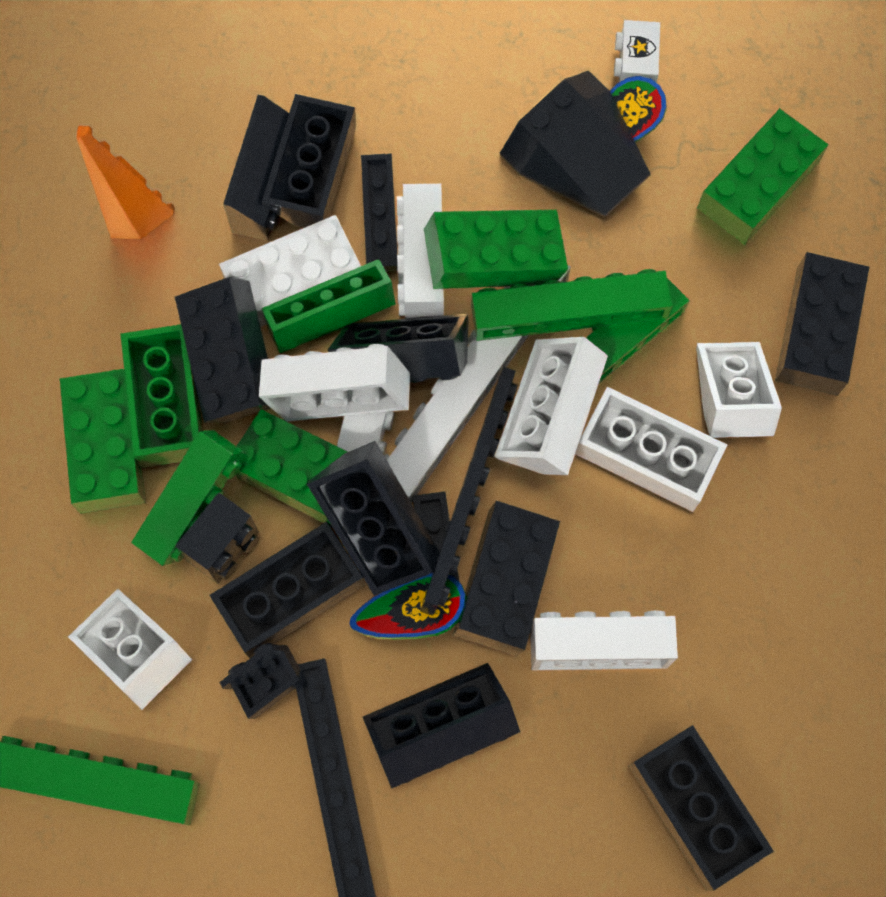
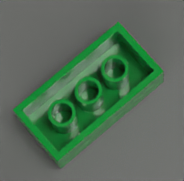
[697,108,829,245]
[423,209,568,289]
[120,324,203,468]
[60,369,146,514]
[235,409,348,528]

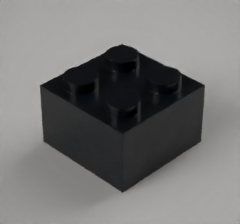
[175,492,259,584]

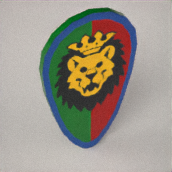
[610,76,667,142]
[349,573,466,640]

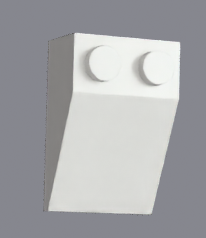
[696,342,782,438]
[68,589,192,710]

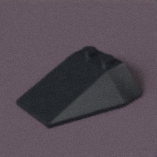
[500,70,651,217]

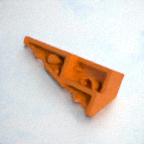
[76,126,175,239]

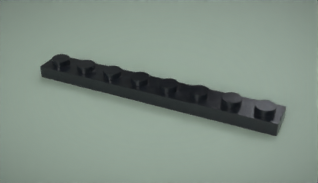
[420,367,518,616]
[296,658,376,897]

